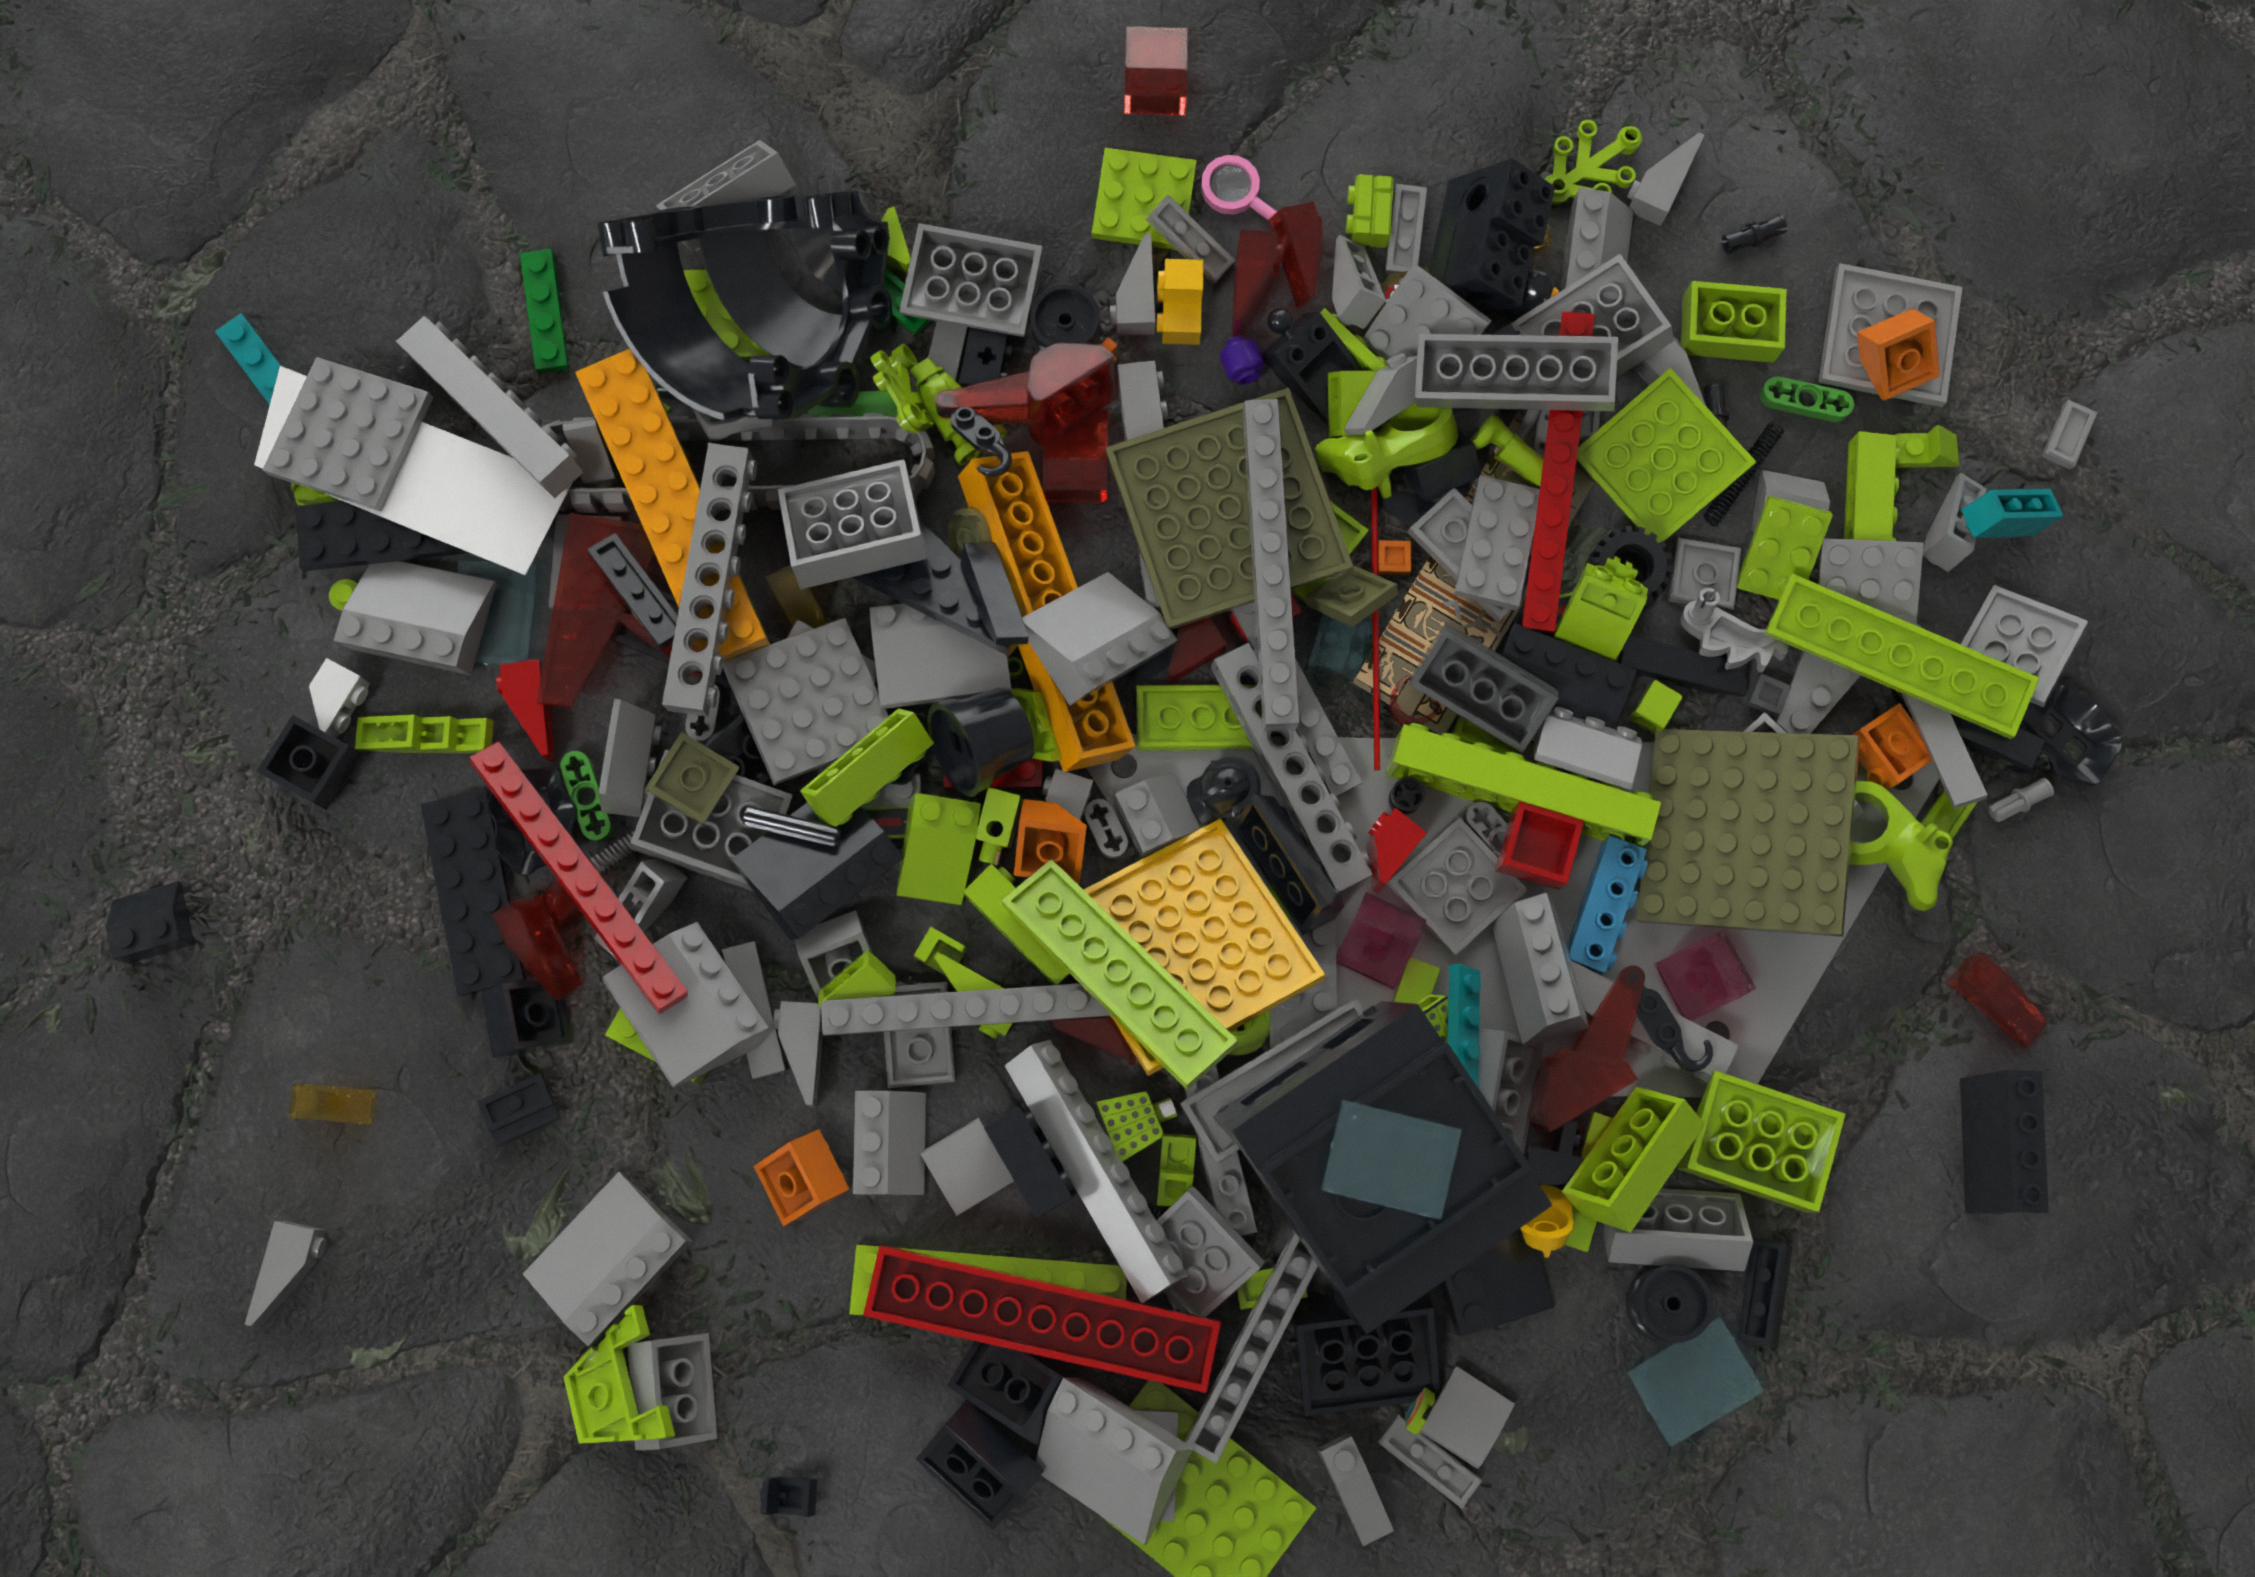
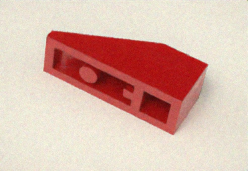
[496,659,556,762]

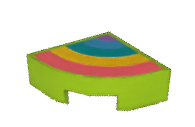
[1405,1387,1435,1435]

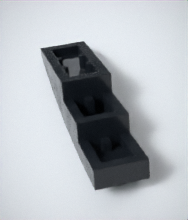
[1903,703,2045,771]

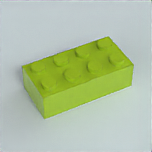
[1562,1087,1705,1233]

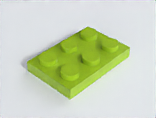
[1737,495,1833,600]

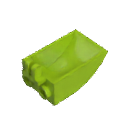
[1551,556,1648,662]

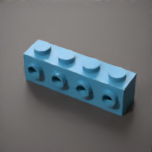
[1567,835,1648,975]

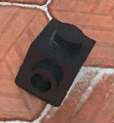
[760,1476,818,1517]

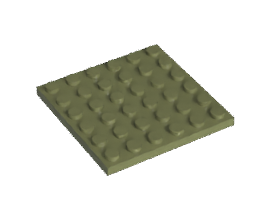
[1105,388,1353,630]
[1636,729,1860,937]

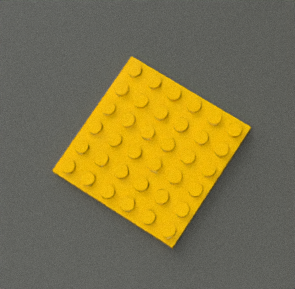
[1084,818,1325,1076]

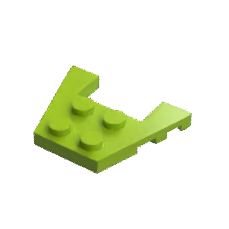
[563,1305,675,1444]

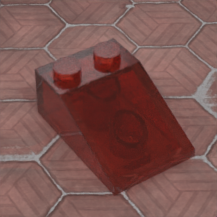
[1124,26,1187,115]
[1231,229,1283,338]
[1043,409,1108,503]

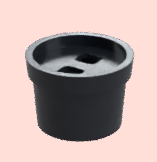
[927,688,1034,797]

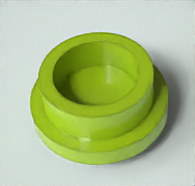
[329,579,357,611]

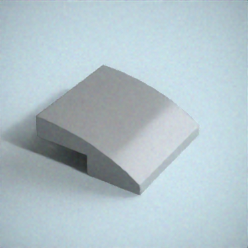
[920,1118,1014,1216]
[1420,1366,1515,1469]

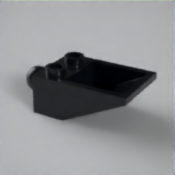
[1262,308,1365,426]

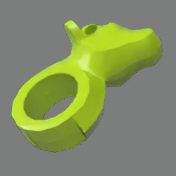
[1315,402,1459,499]
[1850,780,1953,911]

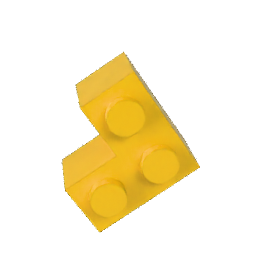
[1156,259,1203,345]

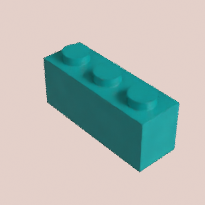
[1961,489,2064,538]

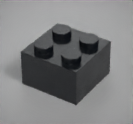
[256,715,361,810]

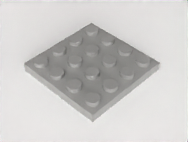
[1818,263,1963,407]
[262,357,434,512]
[723,618,889,785]

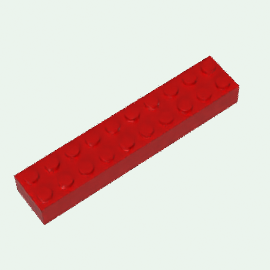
[863,1245,1221,1393]

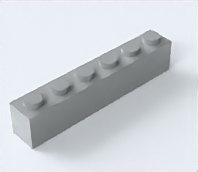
[1571,961,1739,1085]

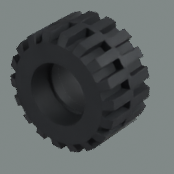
[1585,526,1673,610]

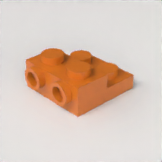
[1852,703,1932,790]

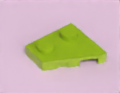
[1011,688,1061,762]

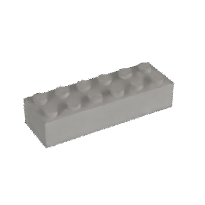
[1415,334,1618,411]

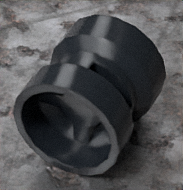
[1388,777,1425,816]

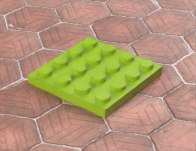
[1577,368,1756,543]

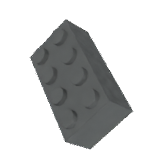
[1409,622,1559,753]

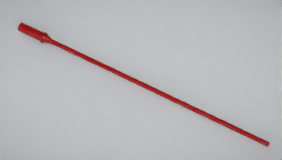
[1371,426,1381,771]

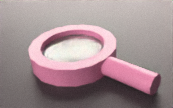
[1201,155,1282,225]

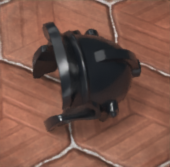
[1187,756,1261,826]

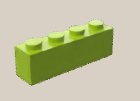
[1844,431,1900,541]
[800,708,934,827]
[963,864,1071,985]

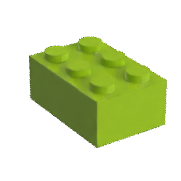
[1681,281,1787,363]

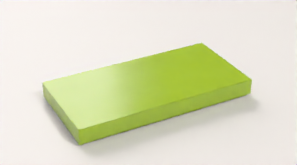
[1136,685,1262,751]

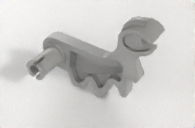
[1680,588,1789,672]

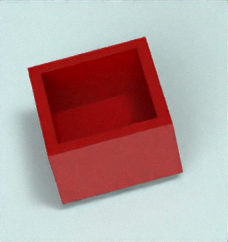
[1495,801,1584,890]

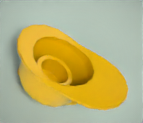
[1520,1185,1574,1258]

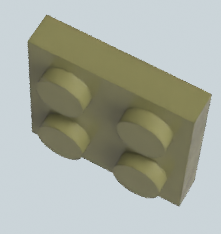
[1305,565,1398,627]
[645,732,740,825]

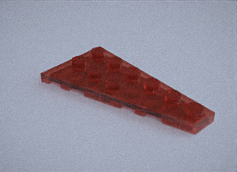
[537,513,656,709]

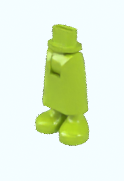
[910,357,1008,465]
[1470,413,1544,488]

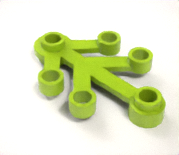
[1545,120,1642,205]
[871,344,935,434]

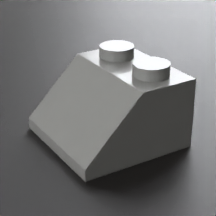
[1751,470,1830,531]
[1114,773,1201,859]
[795,910,873,999]

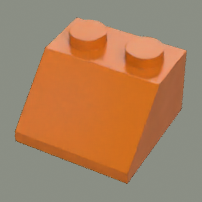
[1857,308,1940,401]
[1014,799,1087,884]
[753,1129,850,1227]

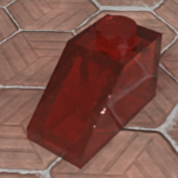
[1167,617,1227,685]

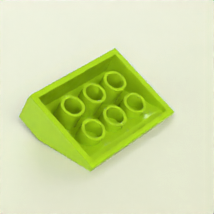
[1677,1070,1846,1213]

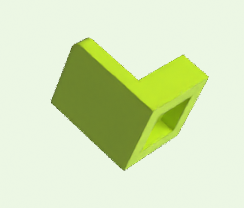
[1629,680,1682,735]
[914,927,967,975]

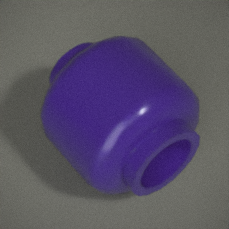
[1219,335,1265,385]

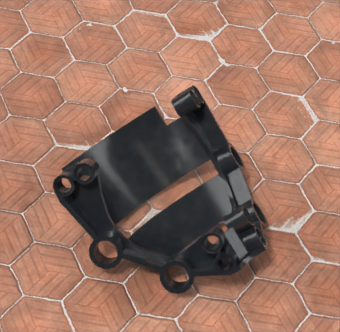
[597,191,892,420]

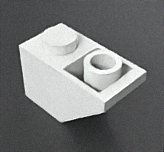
[309,658,370,739]

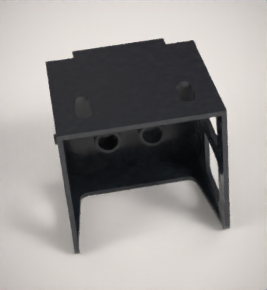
[1213,1001,1553,1334]

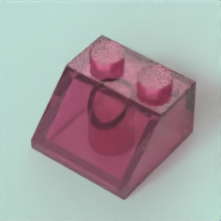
[1336,892,1426,990]
[1654,929,1756,1021]

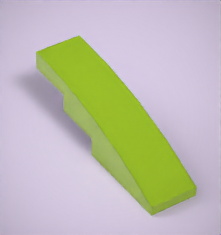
[355,715,494,753]

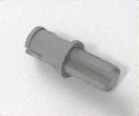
[1988,778,2054,822]

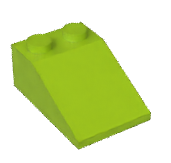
[896,793,981,906]

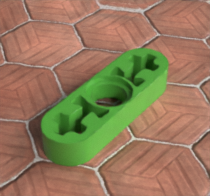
[1759,376,1854,422]
[560,751,614,843]

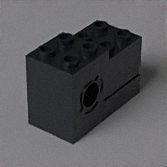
[1428,158,1555,315]

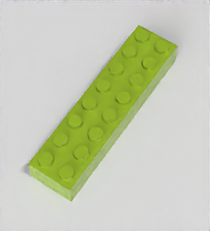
[1385,723,1661,847]

